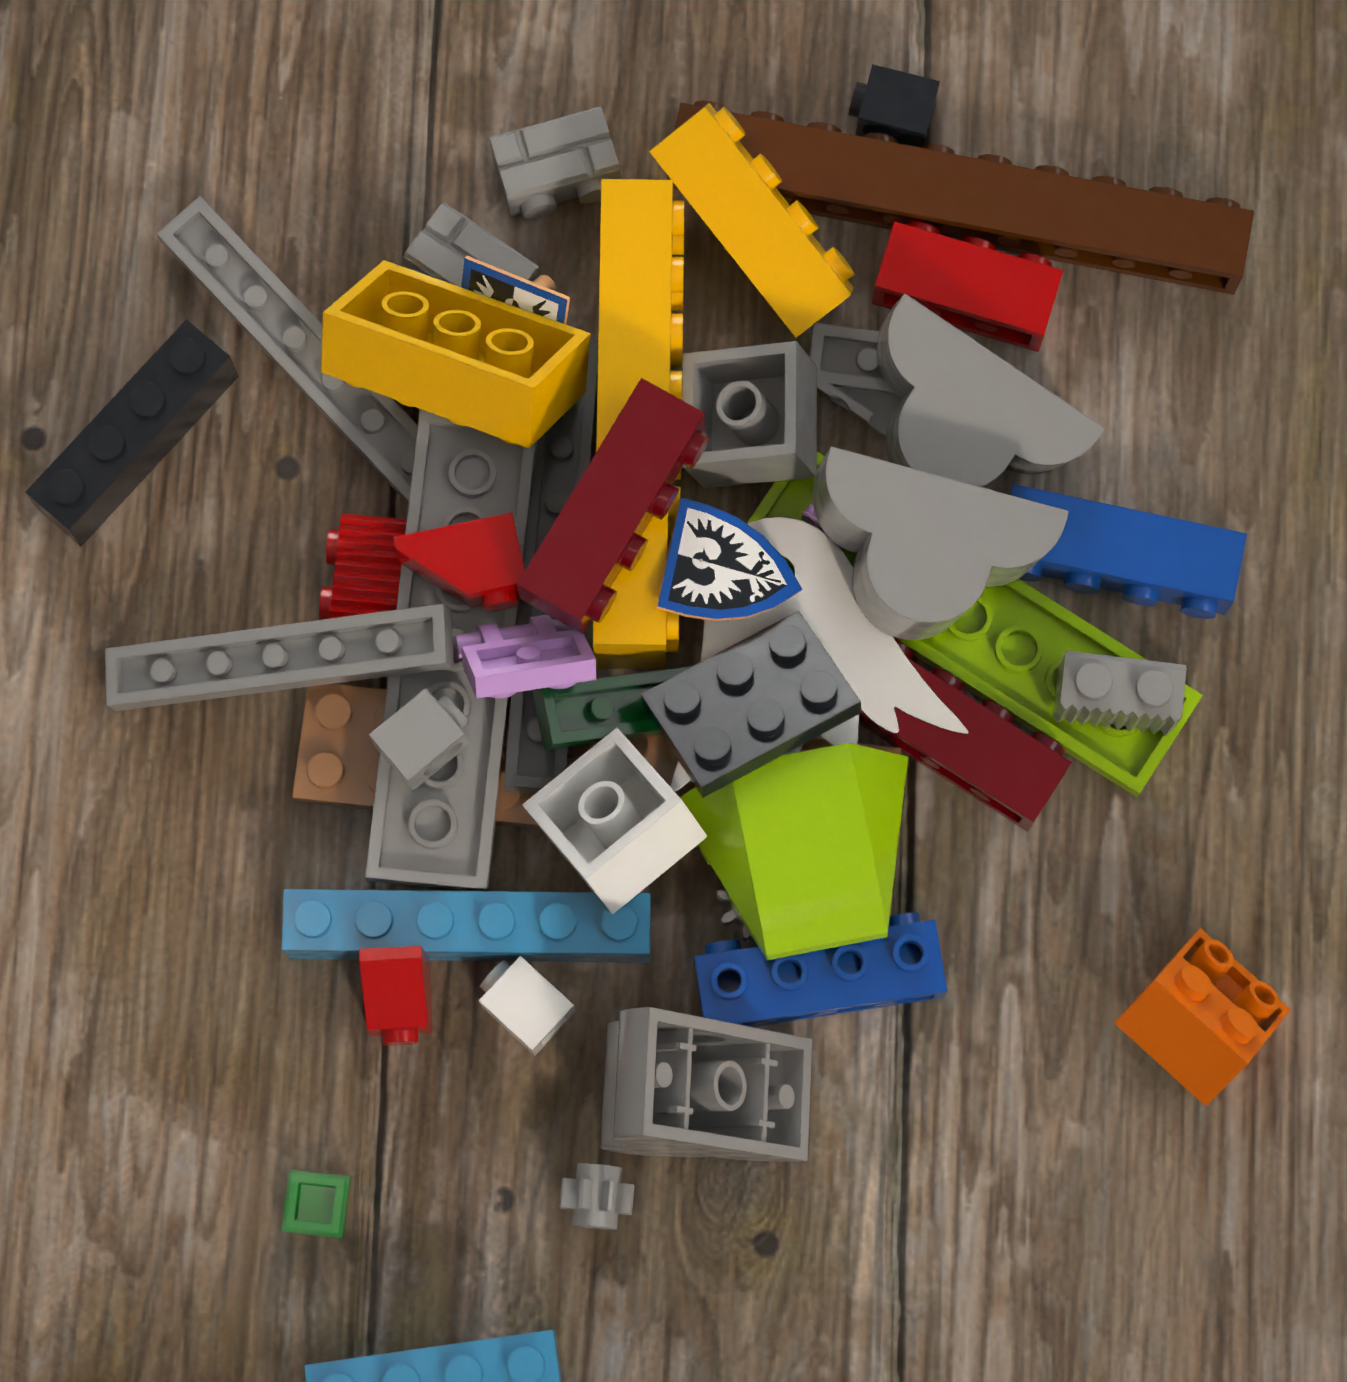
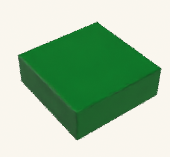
[281,1169,352,1239]

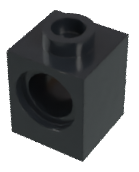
[848,64,940,148]

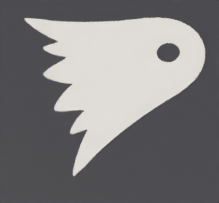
[671,517,969,792]

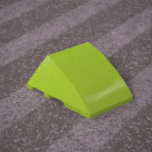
[680,743,908,960]

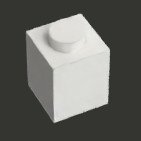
[479,956,576,1056]

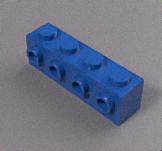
[694,912,948,1027]

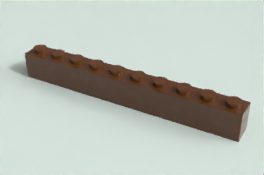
[667,100,1254,295]

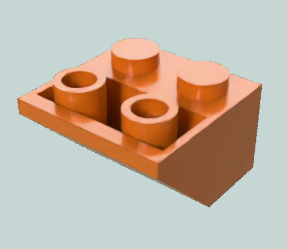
[1114,928,1291,1107]

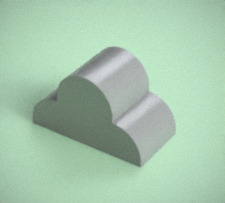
[876,293,1105,487]
[812,446,1069,640]
[600,1007,812,1162]

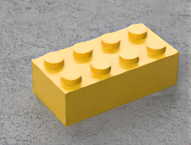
[321,260,591,449]

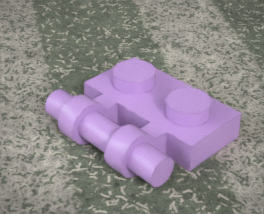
[454,615,597,699]

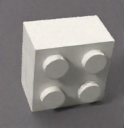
[522,727,708,915]

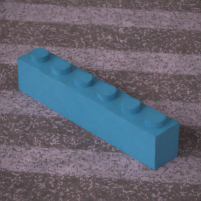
[282,889,651,963]

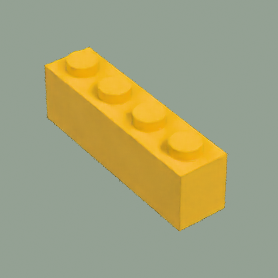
[649,103,855,338]

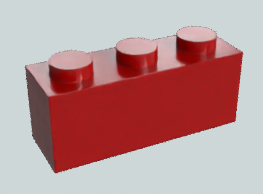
[872,221,1063,352]

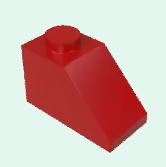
[393,512,525,612]
[359,946,432,1046]

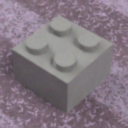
[682,341,817,488]

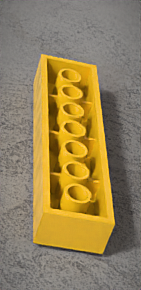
[593,179,684,670]

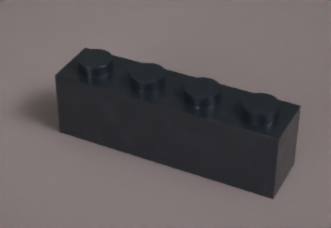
[25,319,239,547]

